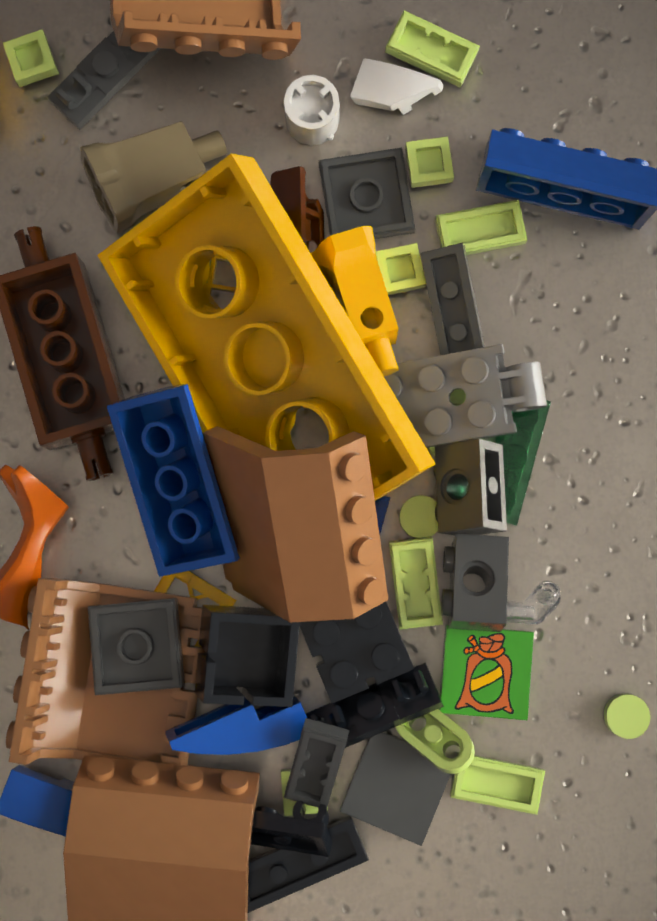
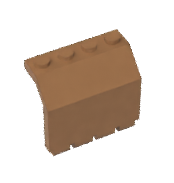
[110,0,301,60]
[202,426,389,623]
[6,578,205,766]
[63,755,260,921]

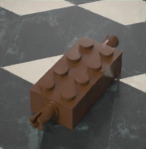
[0,226,125,481]

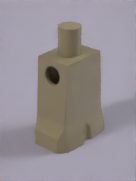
[80,121,227,234]

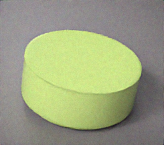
[399,495,438,538]
[604,693,651,739]

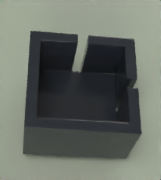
[300,602,414,704]
[194,605,300,707]

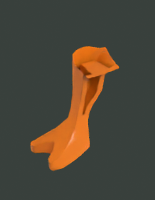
[0,465,69,630]

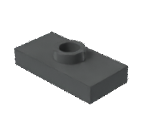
[284,718,349,808]

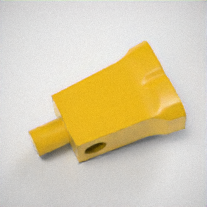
[311,226,399,377]

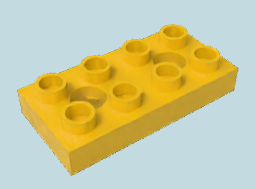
[97,153,436,501]

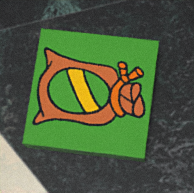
[439,624,534,720]

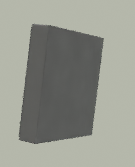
[318,147,415,239]
[88,598,185,695]
[340,732,451,846]

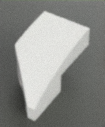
[350,58,444,115]

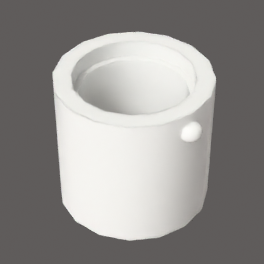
[284,74,340,146]

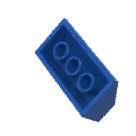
[476,128,657,230]
[107,384,240,577]

